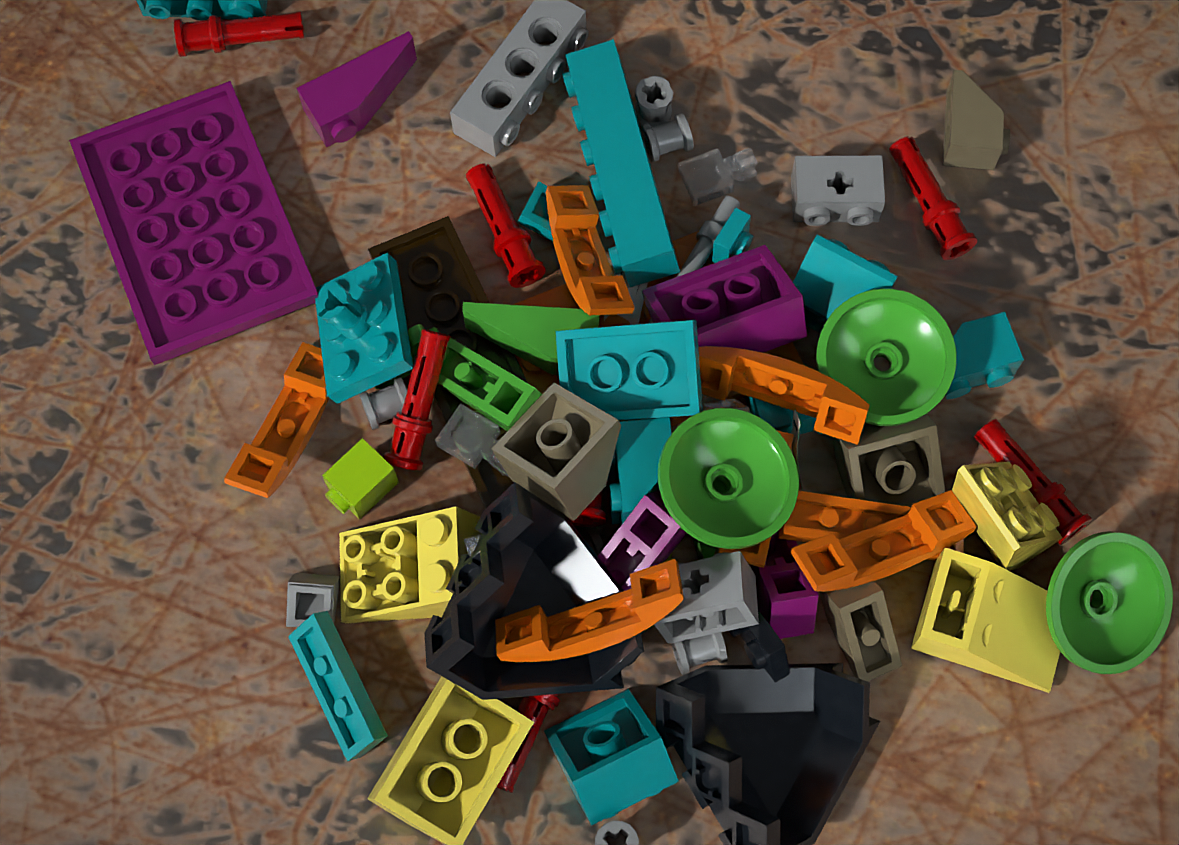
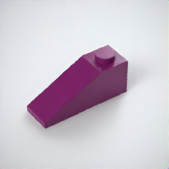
[297,31,417,148]
[598,490,687,591]
[749,530,819,639]

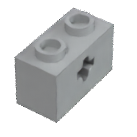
[791,155,885,226]
[654,551,759,644]

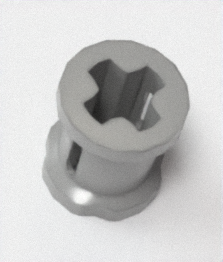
[635,76,673,127]
[640,113,694,162]
[359,377,407,430]
[671,632,728,675]
[595,820,639,845]

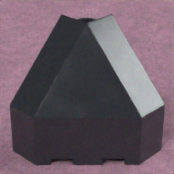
[424,482,649,700]
[656,663,880,845]

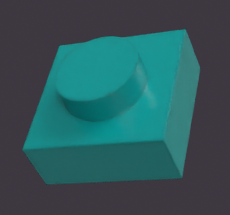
[517,181,553,242]
[712,208,753,263]

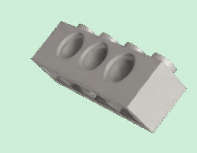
[450,0,589,157]

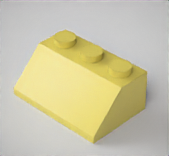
[367,676,534,845]

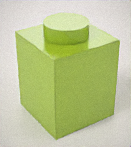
[322,438,399,520]

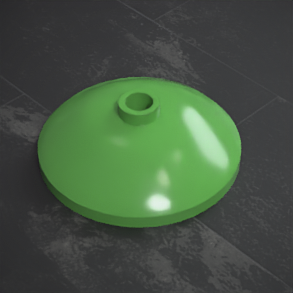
[816,289,957,426]
[658,408,799,549]
[1046,531,1173,674]

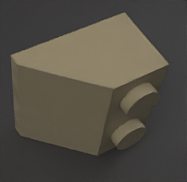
[491,382,621,521]
[832,414,945,507]

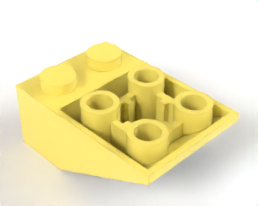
[952,462,1062,571]
[339,506,482,623]
[911,547,1060,693]

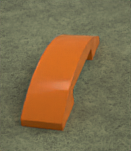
[546,185,635,316]
[224,342,329,498]
[698,346,870,445]
[791,490,977,592]
[495,559,684,662]

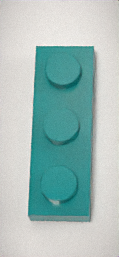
[288,611,388,762]

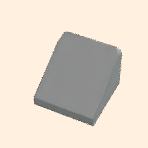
[286,573,340,628]

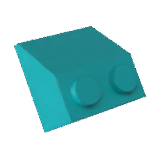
[544,689,679,826]

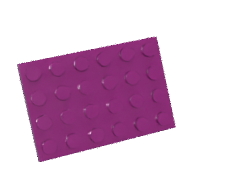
[69,81,318,365]

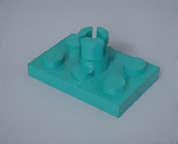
[315,253,413,404]
[555,320,703,420]

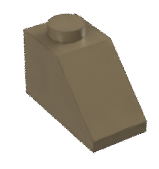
[943,70,1010,170]
[819,581,902,681]

